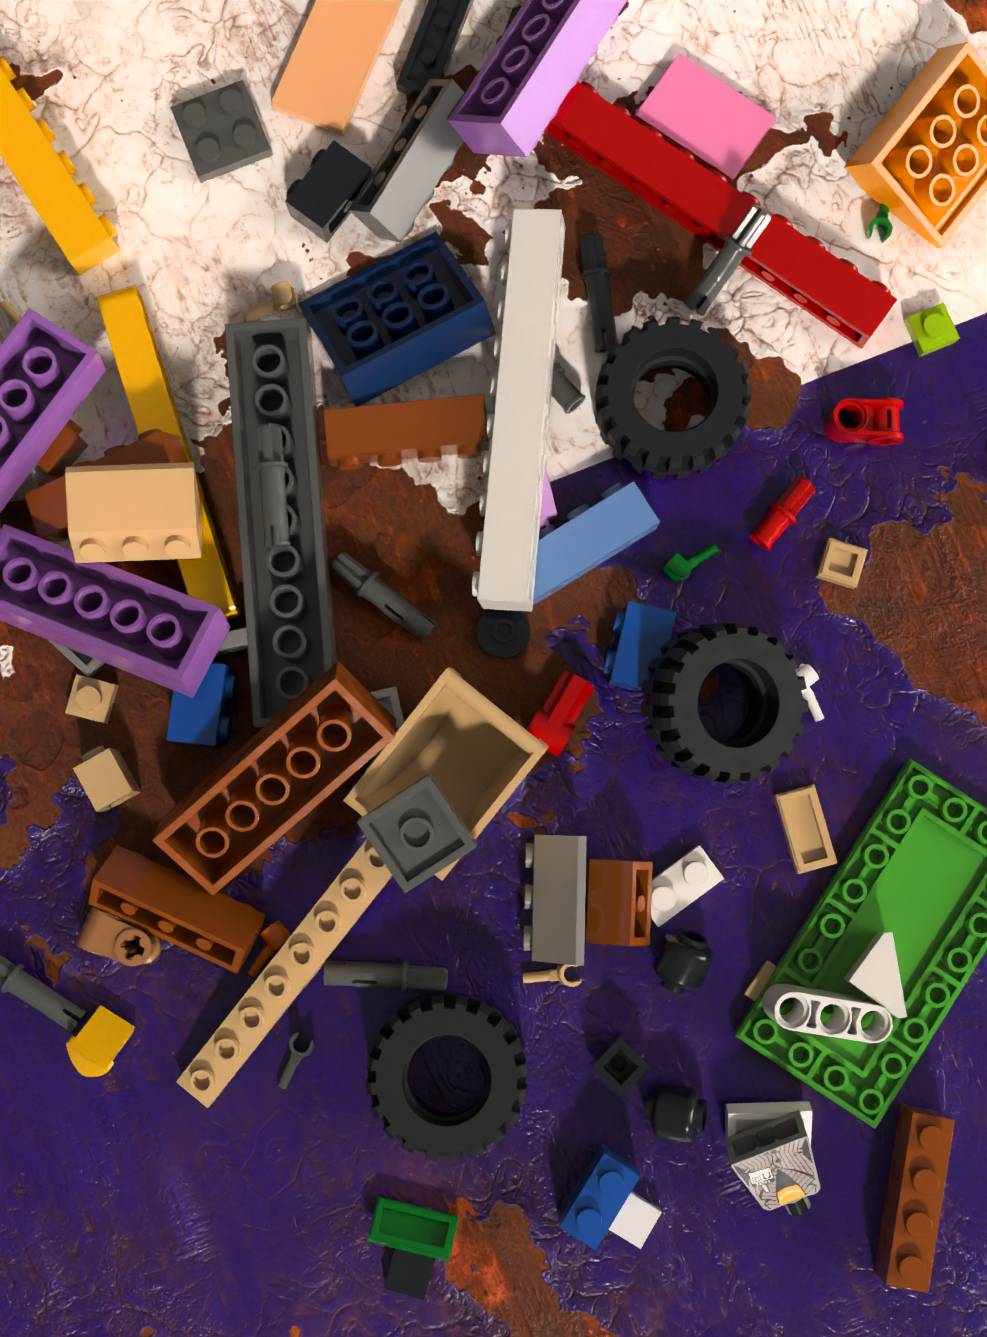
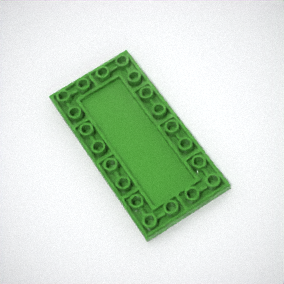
[733,759,987,1129]

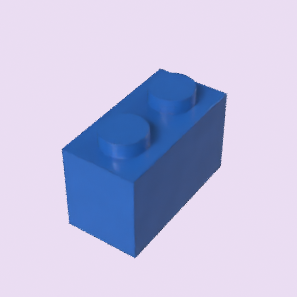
[603,601,676,692]
[166,663,238,748]
[558,1143,641,1251]

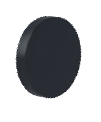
[477,609,531,659]

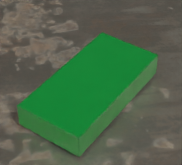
[367,1196,459,1262]

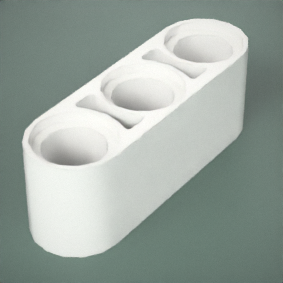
[762,984,893,1043]

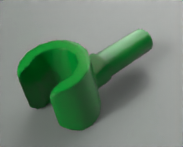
[865,204,893,243]
[663,544,719,582]

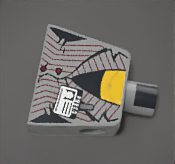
[725,1110,821,1216]

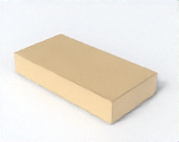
[773,784,837,874]

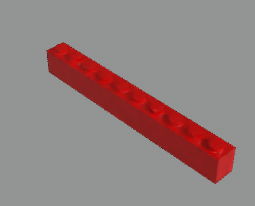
[544,81,898,349]

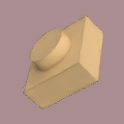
[65,674,118,724]

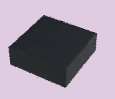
[384,1249,435,1300]

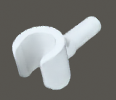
[795,664,824,722]

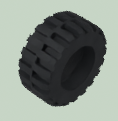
[594,317,752,480]
[640,623,808,783]
[366,991,528,1162]

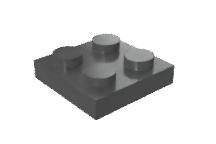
[170,80,273,183]
[357,773,478,893]

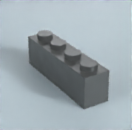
[348,79,465,242]

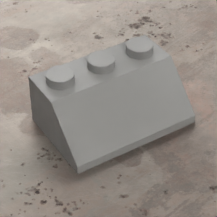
[523,835,587,966]

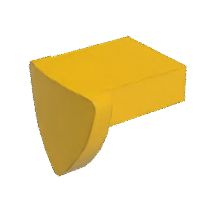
[66,1005,135,1077]

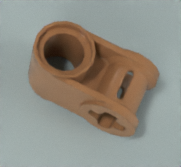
[76,906,162,967]

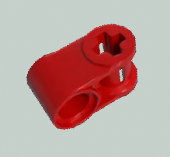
[823,398,904,446]

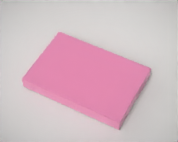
[634,53,776,184]

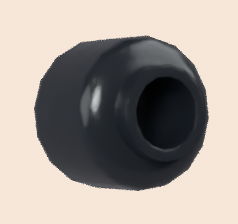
[653,928,714,994]
[644,1084,707,1142]

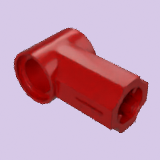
[527,670,595,758]

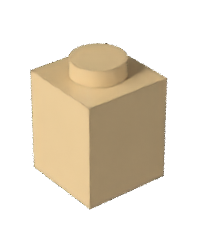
[73,746,141,812]

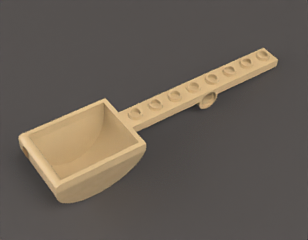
[176,667,549,1108]

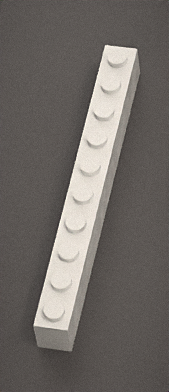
[472,209,566,612]

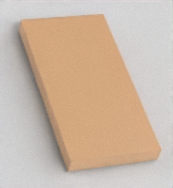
[271,0,403,137]

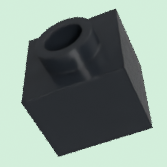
[589,1033,650,1098]

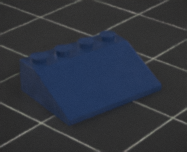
[298,231,496,407]

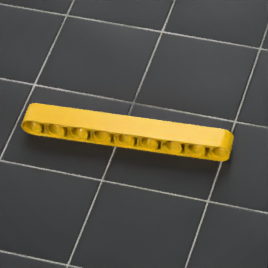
[97,285,241,620]

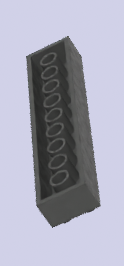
[225,317,337,730]

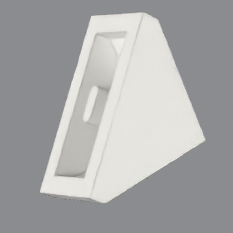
[843,931,907,1018]

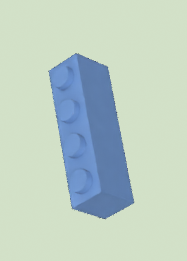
[521,481,660,613]

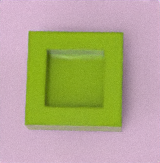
[904,302,960,357]

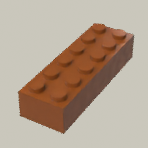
[152,661,396,896]

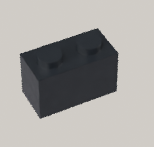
[285,140,372,243]

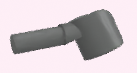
[277,1032,315,1089]

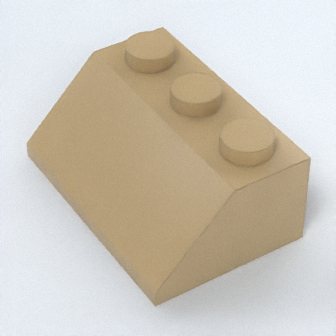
[65,462,204,563]

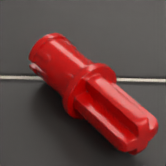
[749,476,816,551]

